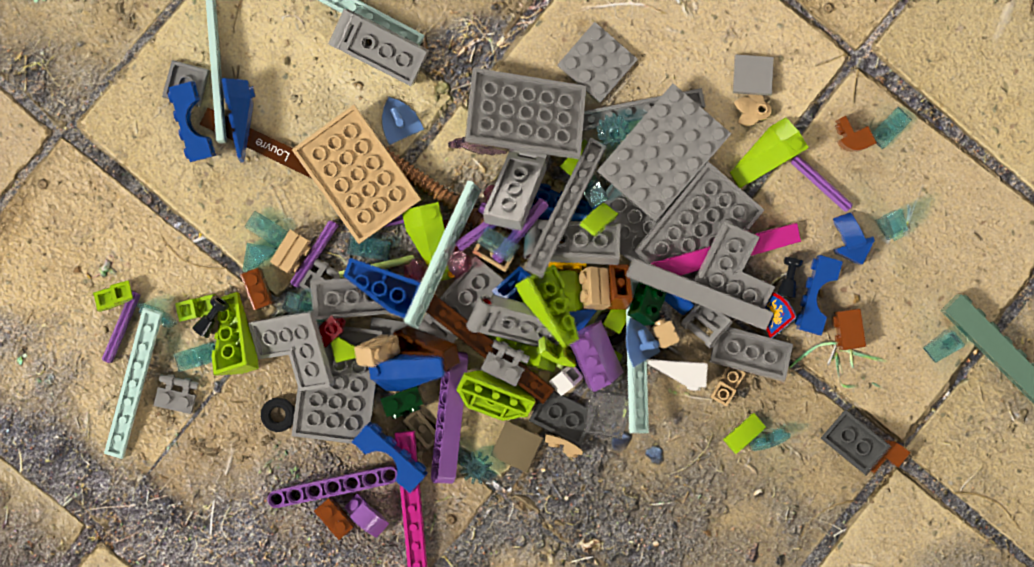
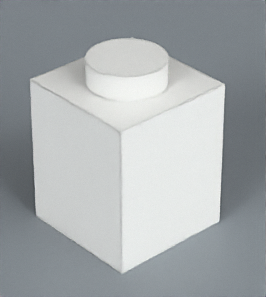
[549,366,584,396]

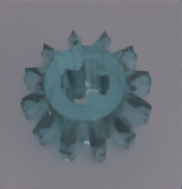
[597,113,630,147]
[461,452,493,484]

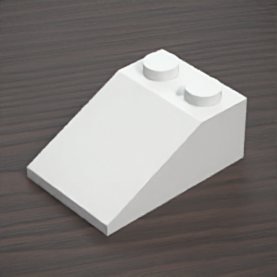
[647,359,707,391]

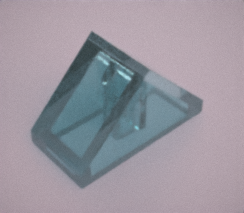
[242,243,277,273]
[923,330,965,363]

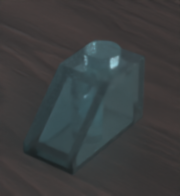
[875,209,908,241]
[282,291,325,323]

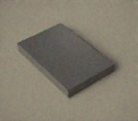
[529,391,597,446]
[821,409,891,476]

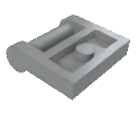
[681,304,732,348]

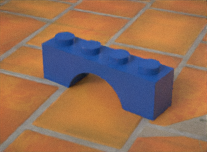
[168,81,216,162]
[795,255,843,336]
[352,422,428,493]

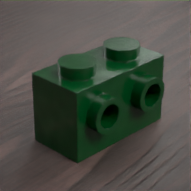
[627,282,667,326]
[380,386,424,419]

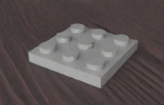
[557,22,638,103]

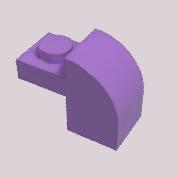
[344,494,389,538]

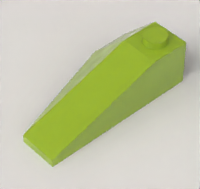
[730,117,809,188]
[402,202,456,281]
[515,264,579,348]
[211,292,259,376]

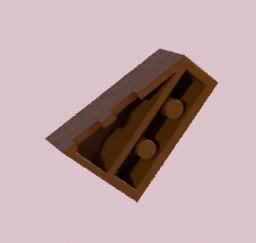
[393,326,460,371]

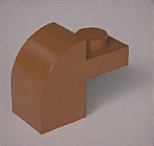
[835,116,876,152]
[871,440,911,473]

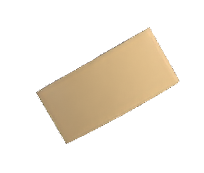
[710,367,746,407]
[545,433,583,458]

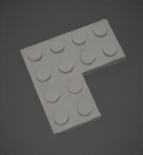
[694,220,775,308]
[248,310,335,391]

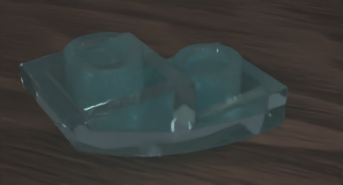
[872,107,912,149]
[584,174,609,208]
[244,211,288,248]
[477,226,519,262]
[347,235,391,261]
[136,303,178,328]
[174,342,215,372]
[750,429,791,451]

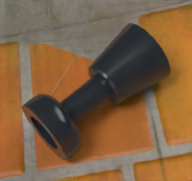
[777,257,803,298]
[192,296,229,338]

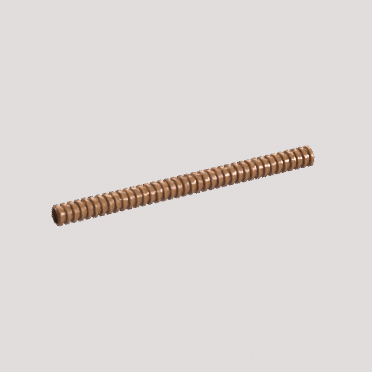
[384,145,525,260]

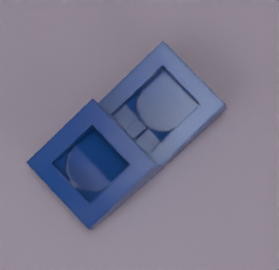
[833,212,867,250]

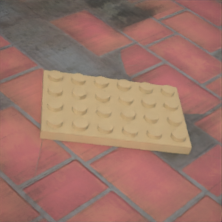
[292,105,422,244]

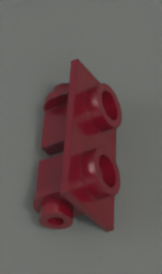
[319,315,345,348]

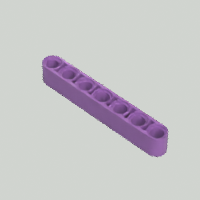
[431,351,468,484]
[268,465,397,508]

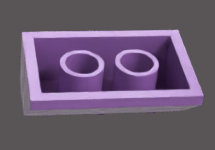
[570,320,624,392]

